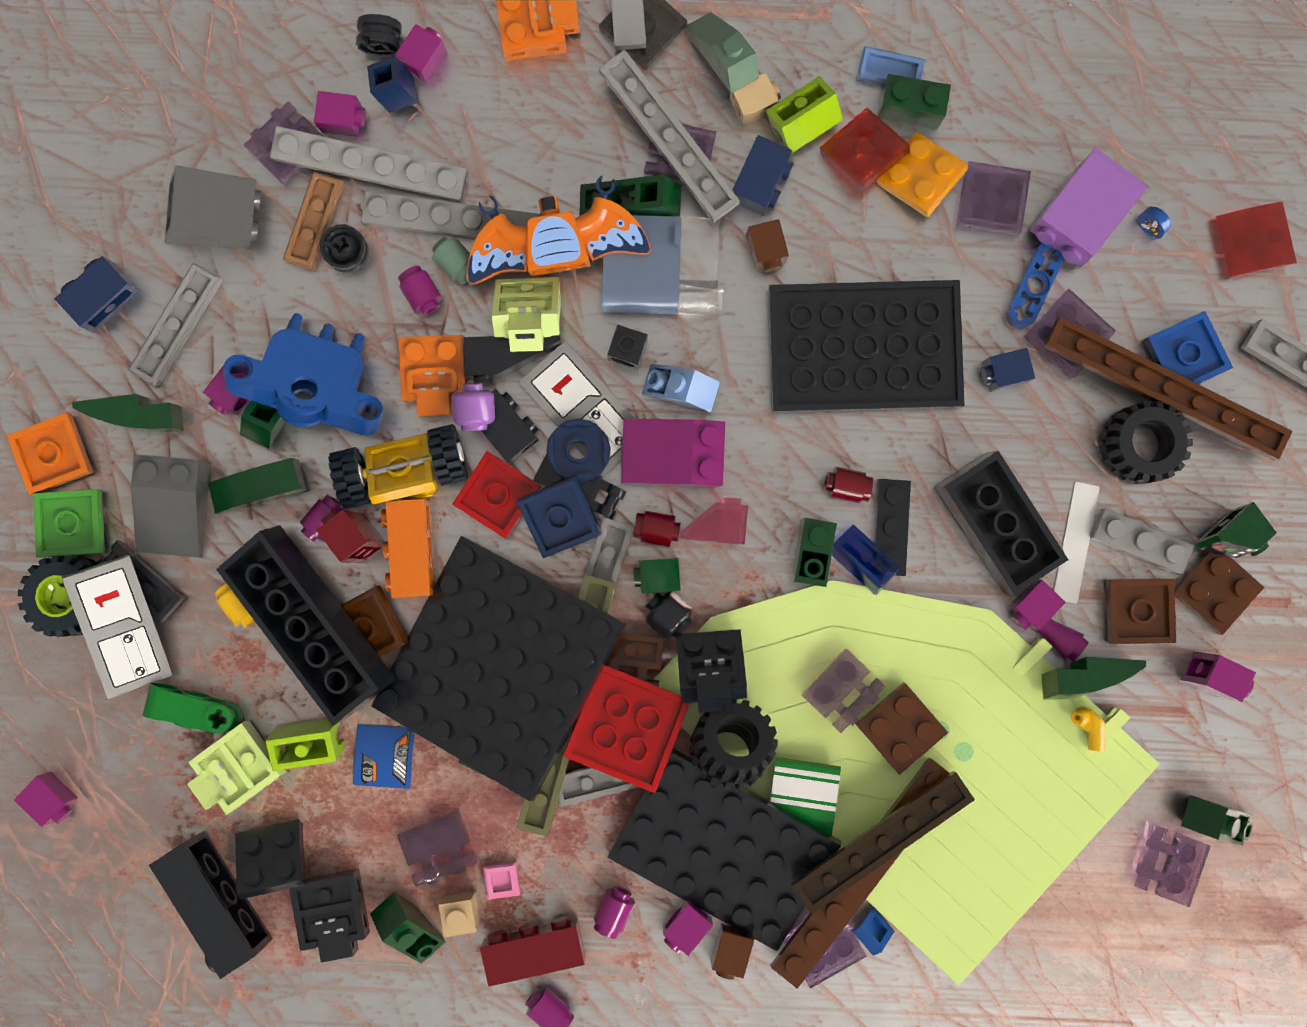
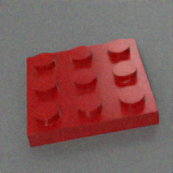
[563,665,690,793]

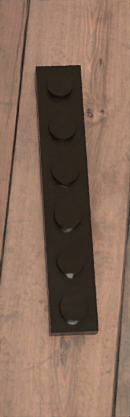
[791,771,975,914]

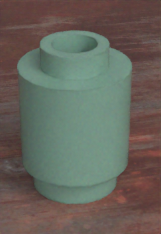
[432,237,470,285]

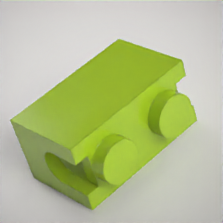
[766,76,843,153]
[265,718,346,771]

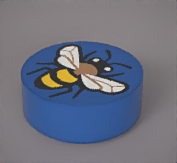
[1138,206,1171,239]

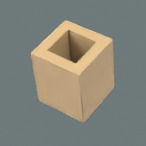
[729,72,781,126]
[439,890,481,938]

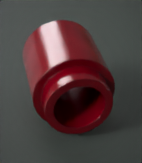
[824,467,873,504]
[633,511,681,547]

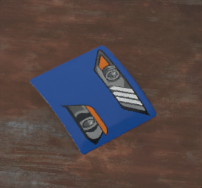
[353,724,415,789]

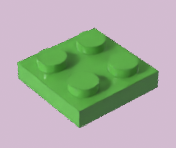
[33,489,105,558]

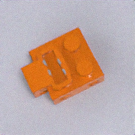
[496,0,580,61]
[399,335,467,417]

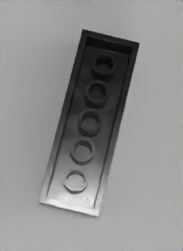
[216,525,396,726]

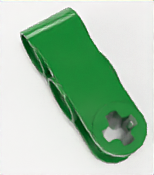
[142,683,242,734]

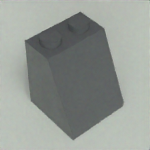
[164,165,261,249]

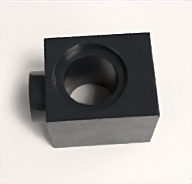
[607,324,648,371]

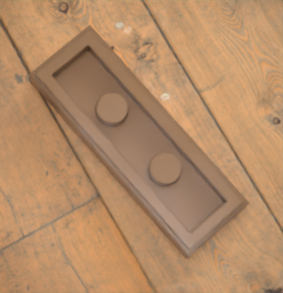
[282,171,345,272]

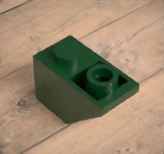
[794,518,837,587]
[633,558,681,594]
[1181,795,1253,846]
[370,892,445,964]

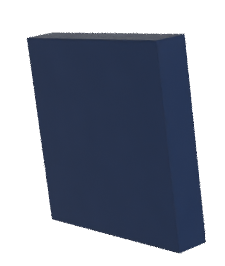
[516,474,602,558]

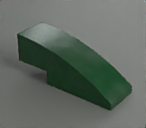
[72,394,184,432]
[208,458,306,514]
[1041,657,1146,700]

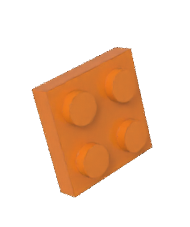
[6,412,94,496]

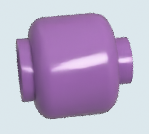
[452,383,495,431]

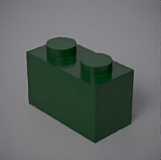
[876,74,951,128]

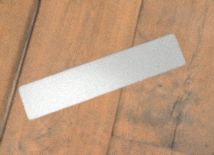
[1054,482,1100,604]

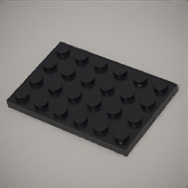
[768,280,965,413]
[607,748,841,952]

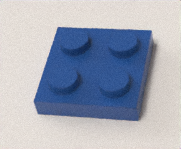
[1144,311,1233,384]

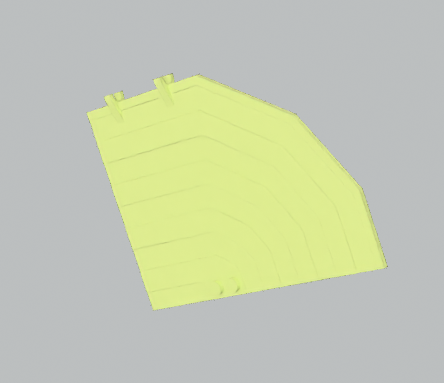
[653,580,1160,986]

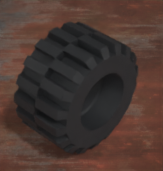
[1099,401,1193,484]
[689,699,778,790]

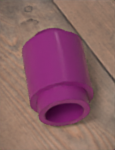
[398,266,442,316]
[300,494,347,543]
[594,886,635,939]
[525,987,574,1027]

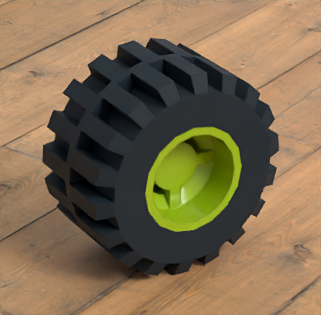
[18,555,96,637]

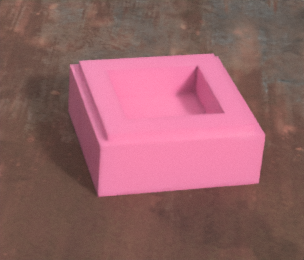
[483,861,521,900]

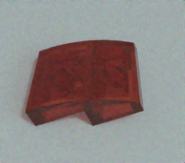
[1216,201,1297,279]

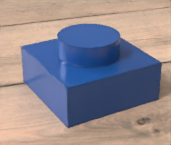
[852,906,895,956]

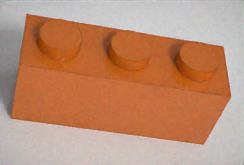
[381,499,435,598]

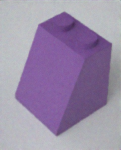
[1030,147,1148,268]

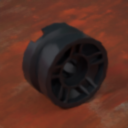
[356,14,402,56]
[320,224,369,274]

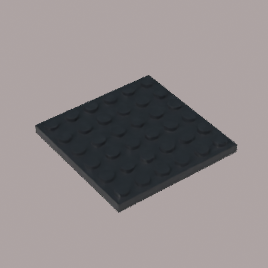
[371,536,626,801]

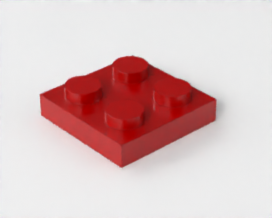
[452,451,541,539]

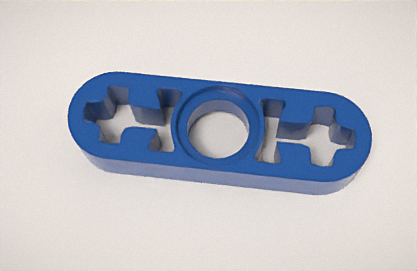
[1006,243,1064,329]

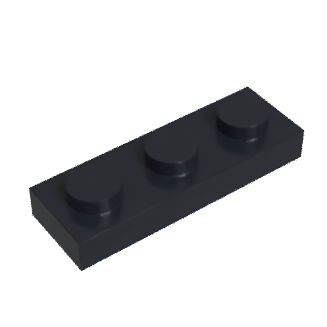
[872,479,911,576]

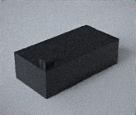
[935,451,1069,595]
[149,831,273,979]

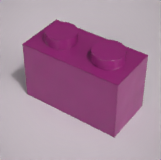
[1181,651,1256,702]

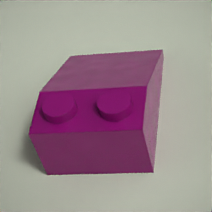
[621,419,725,488]

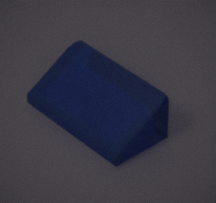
[832,524,901,595]

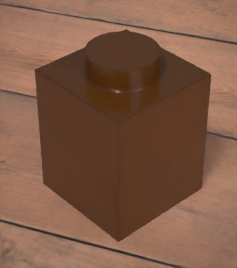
[746,219,789,272]
[710,923,754,980]

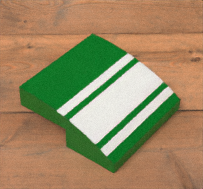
[770,757,841,836]

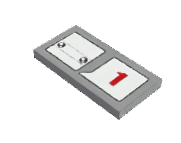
[518,340,635,477]
[61,555,173,699]

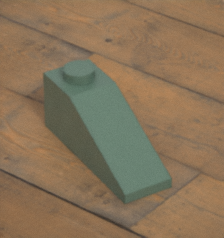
[684,12,759,93]

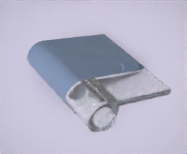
[602,215,724,316]

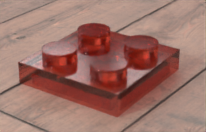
[819,108,910,192]

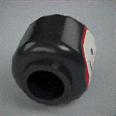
[645,591,693,639]

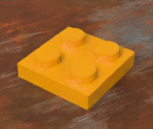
[877,132,968,218]

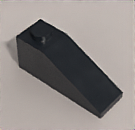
[464,334,562,385]

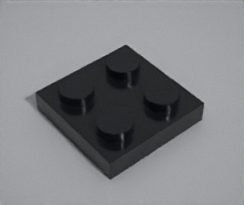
[235,819,305,899]

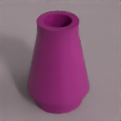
[1038,618,1089,662]

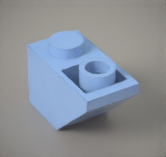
[642,364,720,413]

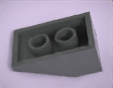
[131,454,212,558]

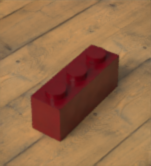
[316,509,385,563]
[480,916,586,987]

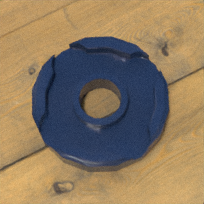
[546,418,611,483]

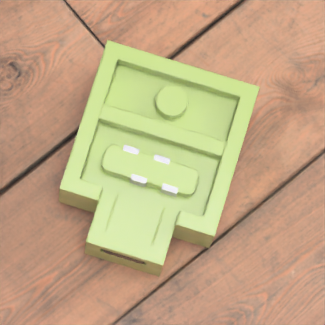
[492,277,561,352]
[187,720,286,815]

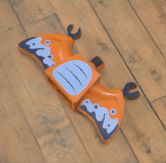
[467,176,651,285]

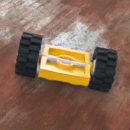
[328,424,468,509]

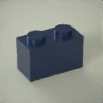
[732,135,794,216]
[54,256,140,332]

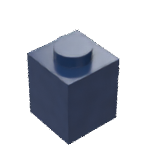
[367,56,417,113]
[981,348,1036,392]

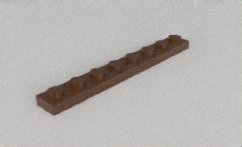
[1043,316,1293,461]
[770,758,949,989]

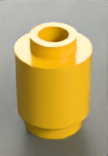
[214,583,255,628]

